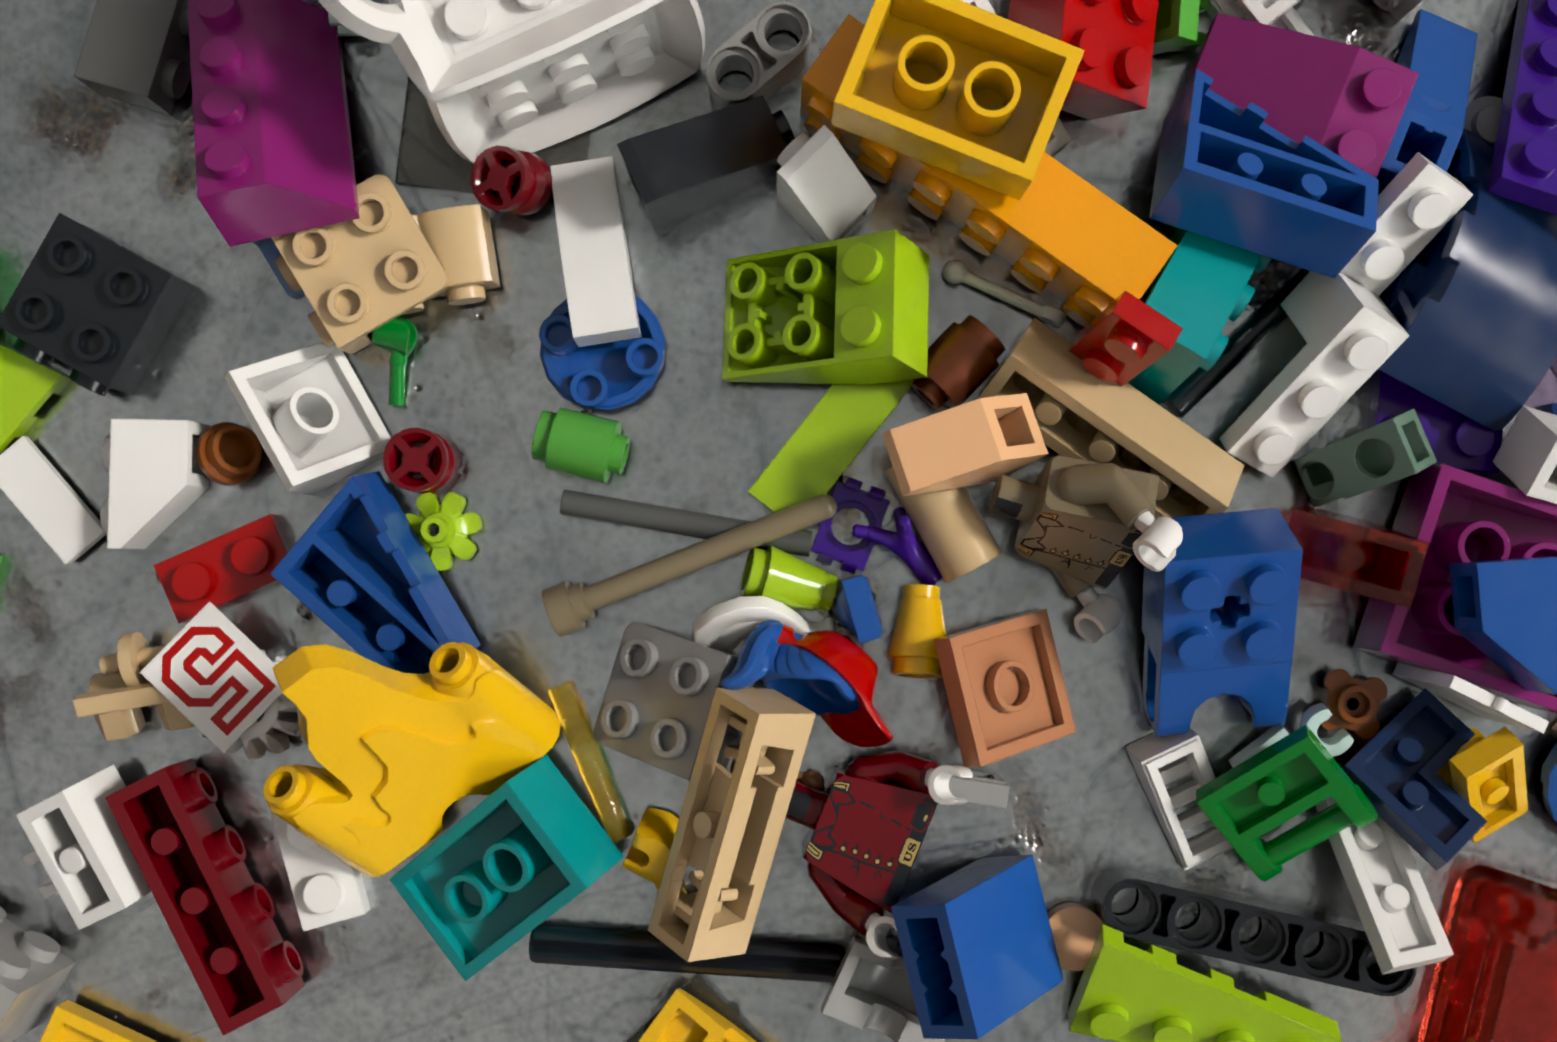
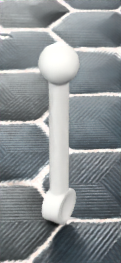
[943,259,1066,328]

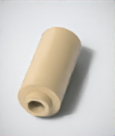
[884,466,1002,583]

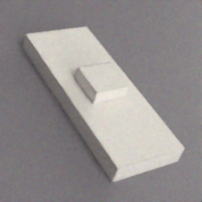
[0,436,105,565]

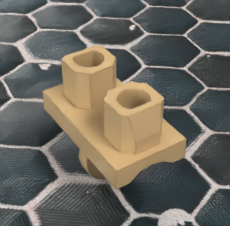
[72,631,195,742]

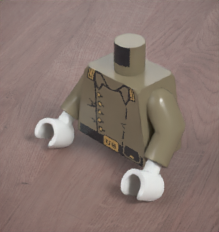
[989,455,1183,643]

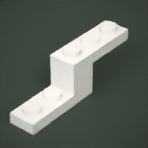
[1219,152,1473,478]

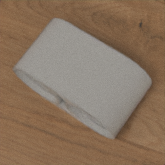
[706,1,812,110]

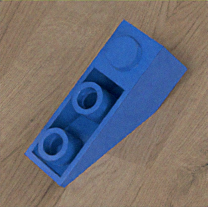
[1376,9,1478,195]

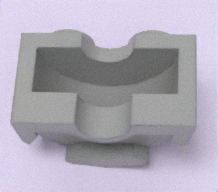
[821,932,946,1042]

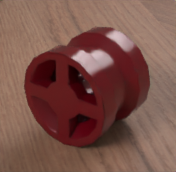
[470,145,552,216]
[383,427,457,494]

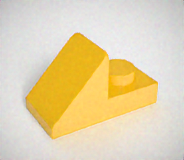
[1436,726,1528,843]

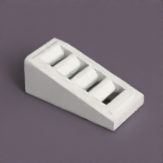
[1126,728,1233,871]

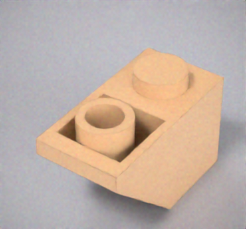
[882,393,1048,496]

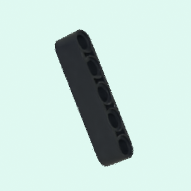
[1091,867,1417,996]

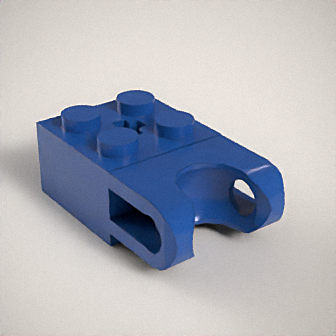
[1142,508,1303,737]

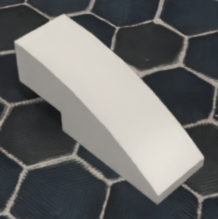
[550,156,641,347]

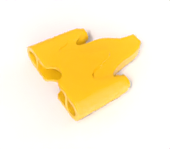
[263,642,561,877]

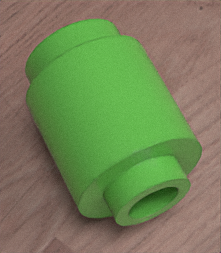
[531,408,630,483]

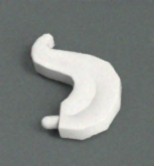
[692,596,836,652]

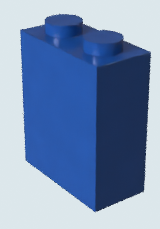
[891,854,1064,1039]

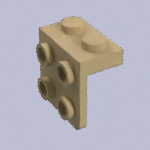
[272,174,448,354]

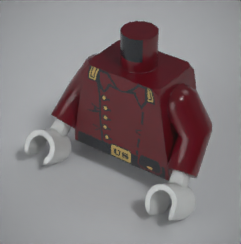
[786,750,973,959]

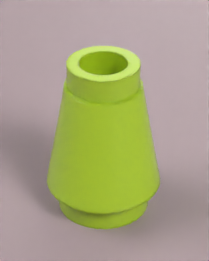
[740,545,838,612]

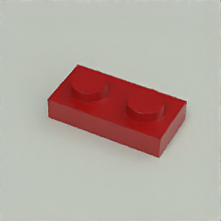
[1069,290,1183,386]
[153,514,292,623]

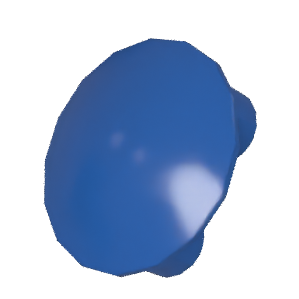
[539,296,665,411]

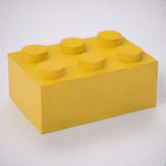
[831,0,1085,200]

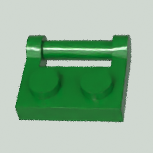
[1196,725,1378,882]

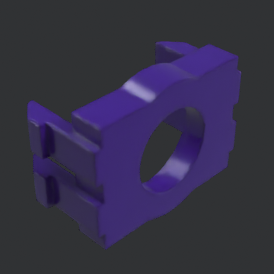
[810,477,890,574]

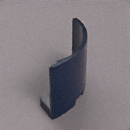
[1378,128,1557,431]

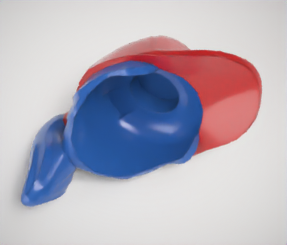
[721,620,893,747]

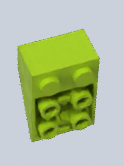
[722,229,929,385]

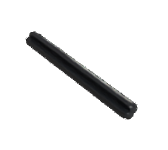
[529,925,845,983]

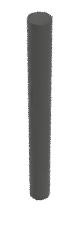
[560,489,813,557]

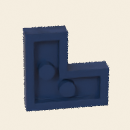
[1342,688,1488,871]

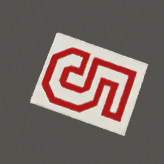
[140,601,283,753]

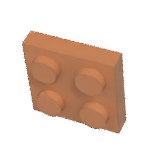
[934,609,1076,767]

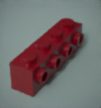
[105,758,305,1036]

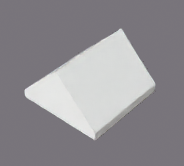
[224,342,391,496]

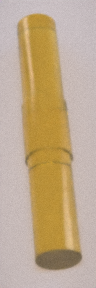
[547,681,633,842]

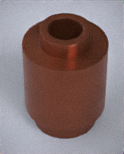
[911,315,1005,410]

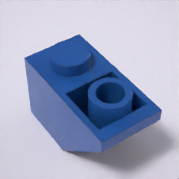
[1449,557,1557,695]

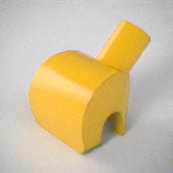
[622,808,688,897]

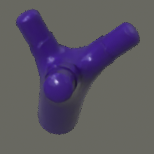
[852,507,942,585]

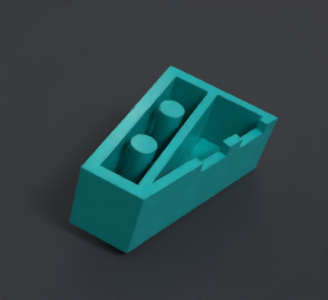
[1127,228,1272,405]

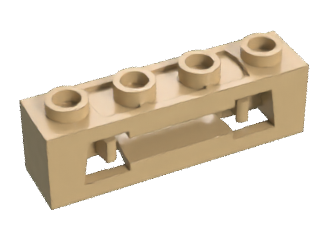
[648,688,816,962]

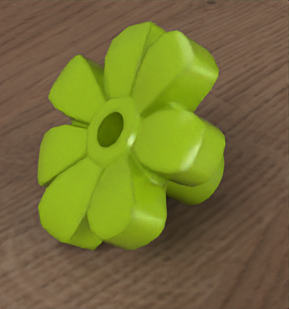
[405,492,483,571]

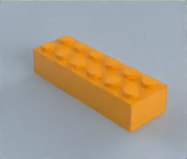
[800,14,1178,327]

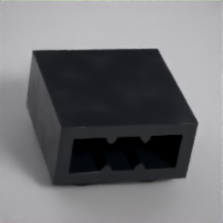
[0,213,194,396]

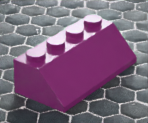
[187,0,360,247]

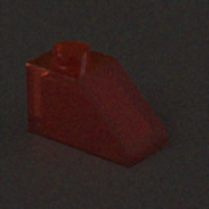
[1288,505,1430,608]

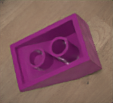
[1188,13,1419,178]

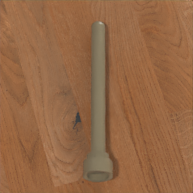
[542,494,837,637]

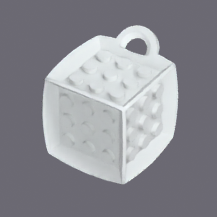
[318,0,705,164]

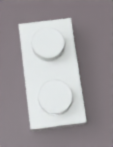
[270,810,371,932]

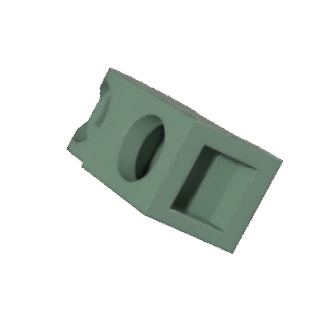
[1294,409,1437,507]

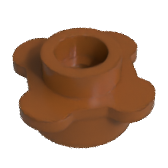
[1319,669,1388,739]

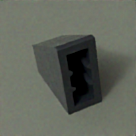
[617,96,795,232]

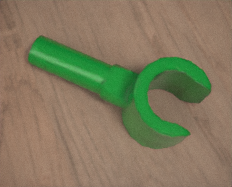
[372,317,418,406]

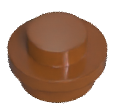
[196,422,262,486]

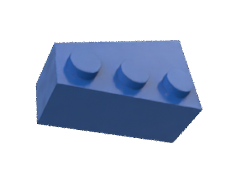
[1149,69,1379,279]
[270,471,481,674]

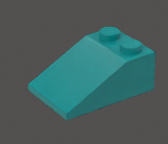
[389,755,625,981]

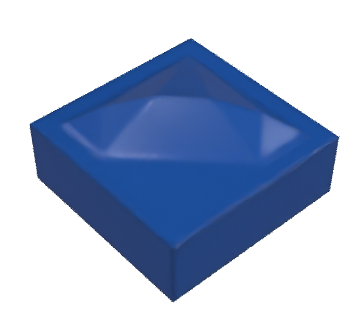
[835,575,883,644]

